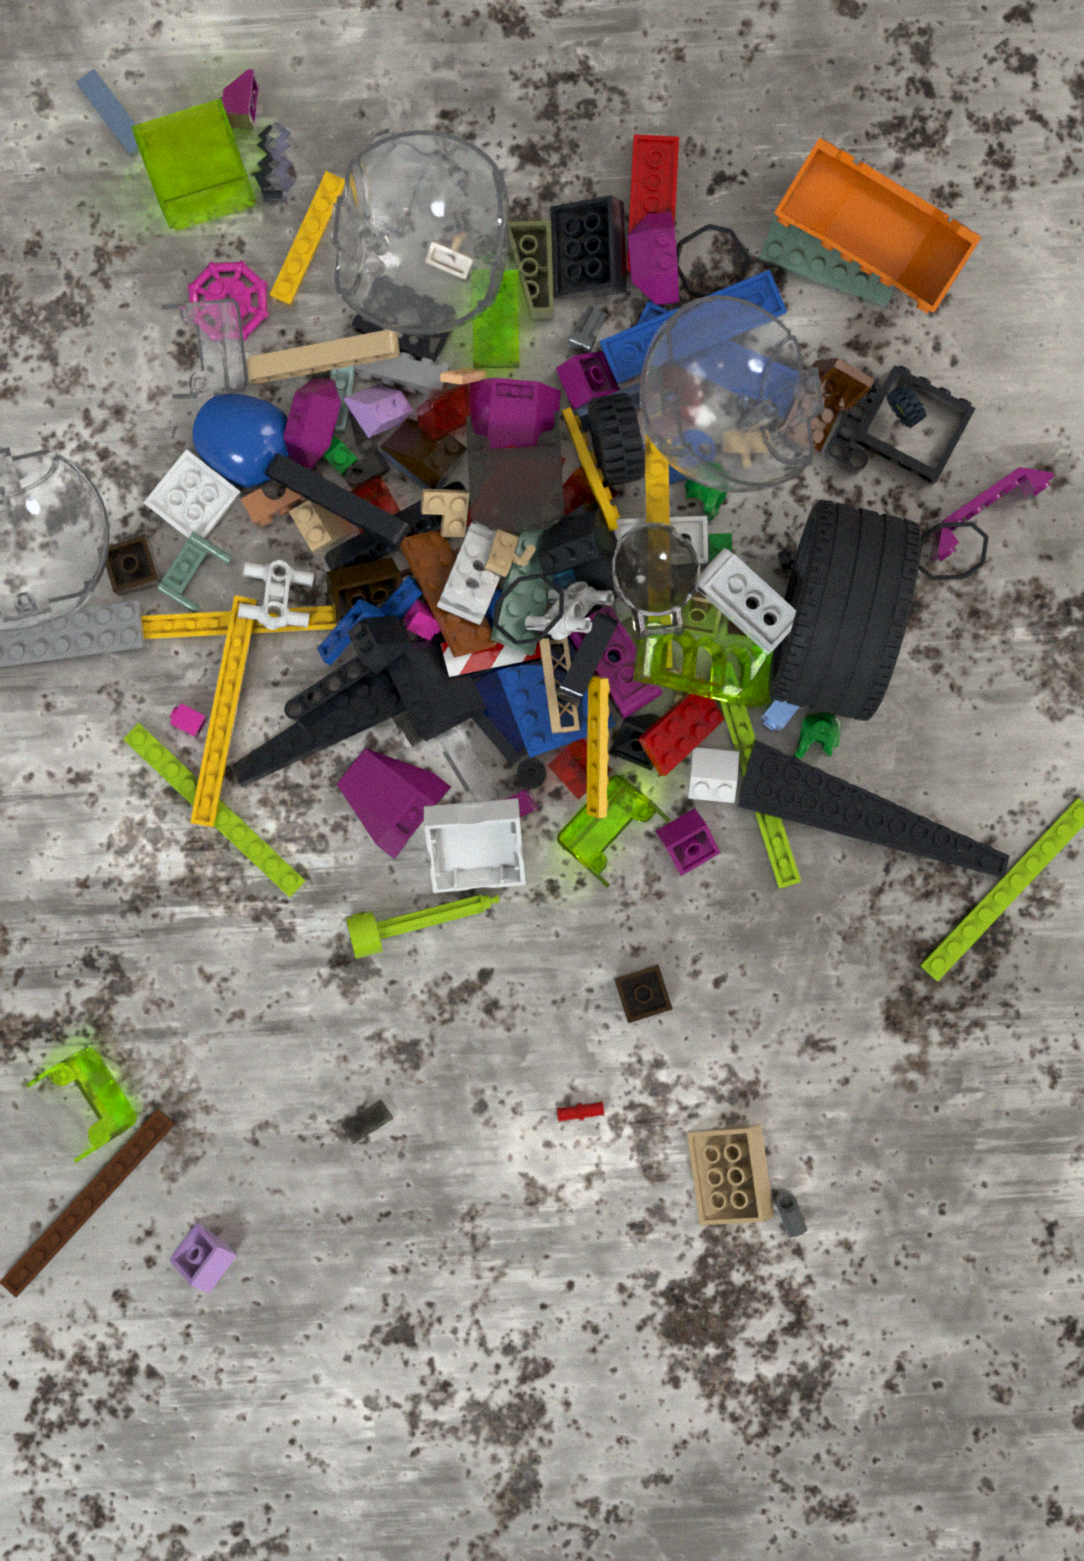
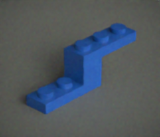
[317,576,423,666]

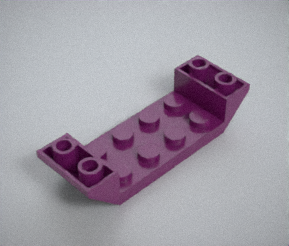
[930,467,1055,562]

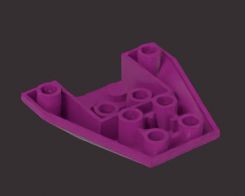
[468,378,561,475]
[336,748,451,860]

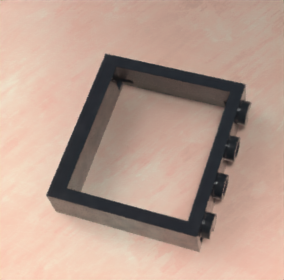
[853,365,976,485]

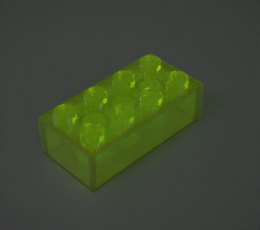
[472,270,520,368]

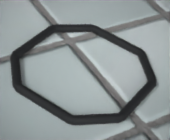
[676,224,750,297]
[919,522,989,580]
[494,574,564,645]

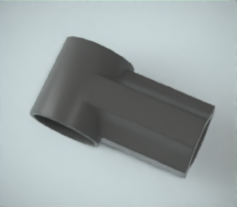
[567,306,606,354]
[774,1188,808,1238]

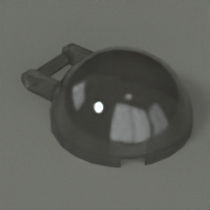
[610,522,700,640]

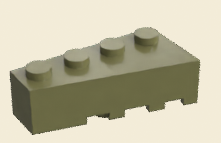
[505,220,554,319]

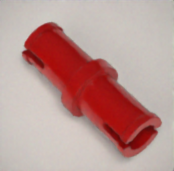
[556,1101,604,1123]

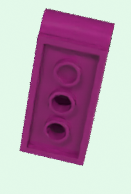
[569,605,663,719]

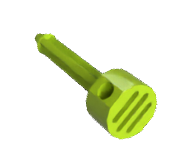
[345,894,500,959]

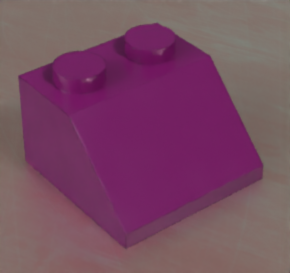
[218,69,259,130]
[556,351,620,410]
[655,808,721,876]

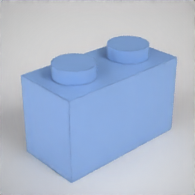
[760,700,800,731]

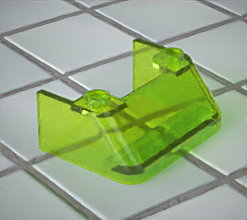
[557,775,671,888]
[26,1047,138,1163]

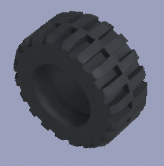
[588,393,645,486]

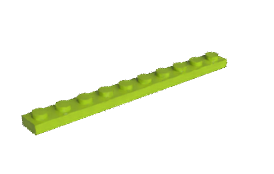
[709,662,801,889]
[123,723,306,898]
[920,798,1084,982]

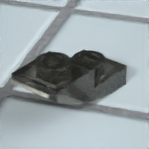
[340,1099,394,1145]

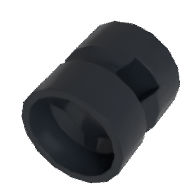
[517,758,547,789]

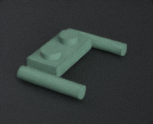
[157,531,233,613]

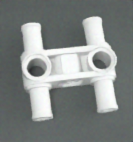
[238,560,314,630]
[525,581,614,640]

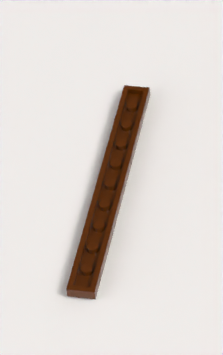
[0,1109,176,1298]

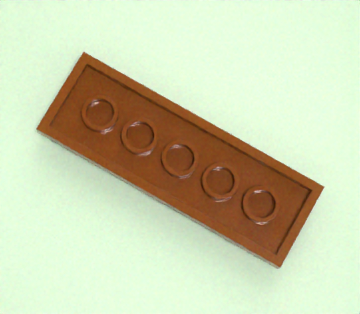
[400,529,498,658]

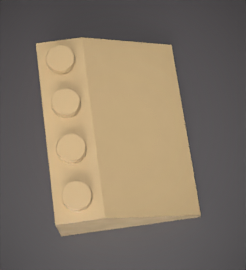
[687,1124,774,1225]

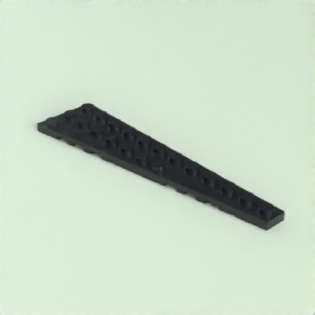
[232,630,493,787]
[736,739,1010,878]

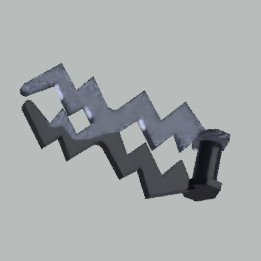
[254,122,295,201]

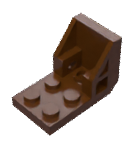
[780,358,874,452]

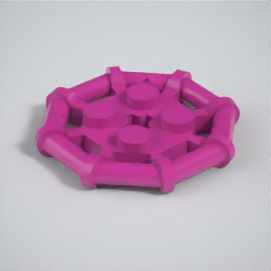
[187,260,269,342]

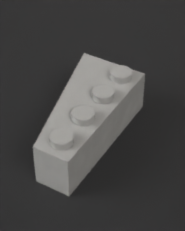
[355,352,451,401]

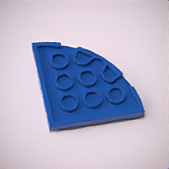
[497,665,617,758]

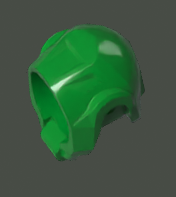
[684,463,732,521]
[794,712,841,759]

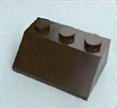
[325,557,401,624]

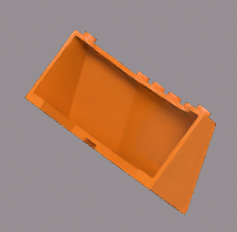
[774,137,982,314]

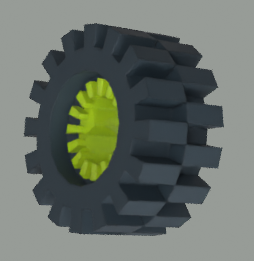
[886,383,927,428]

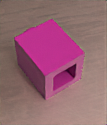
[404,600,440,641]
[170,703,209,738]

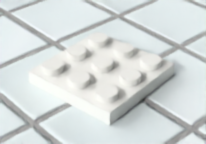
[143,449,241,538]

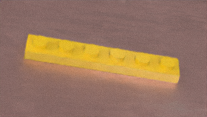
[270,171,347,306]
[562,408,620,532]
[587,675,610,818]

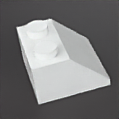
[688,746,739,803]

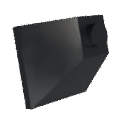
[609,713,661,771]

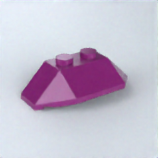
[628,212,679,305]
[283,378,341,469]

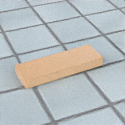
[440,367,487,385]

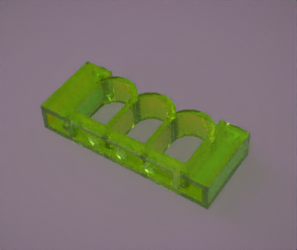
[633,620,773,709]

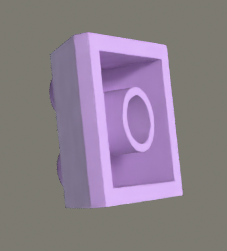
[343,384,414,438]
[169,1222,237,1293]

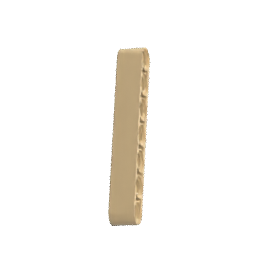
[246,330,400,384]

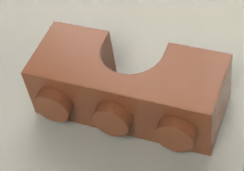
[241,488,308,527]

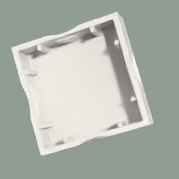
[424,798,526,893]

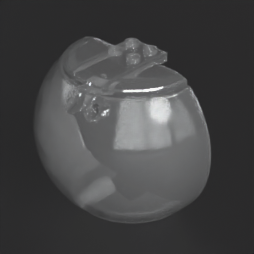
[330,130,509,336]
[640,295,824,493]
[0,447,110,633]

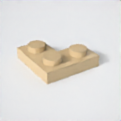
[420,489,470,537]

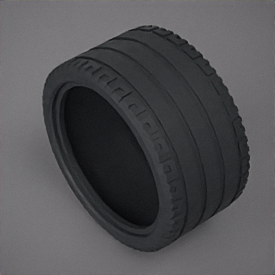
[768,500,921,721]

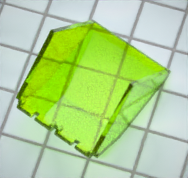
[131,98,256,231]

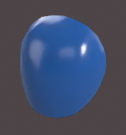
[193,393,289,487]

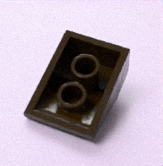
[380,418,467,489]

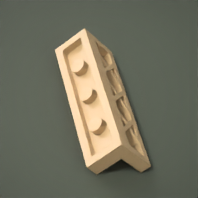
[539,638,580,734]

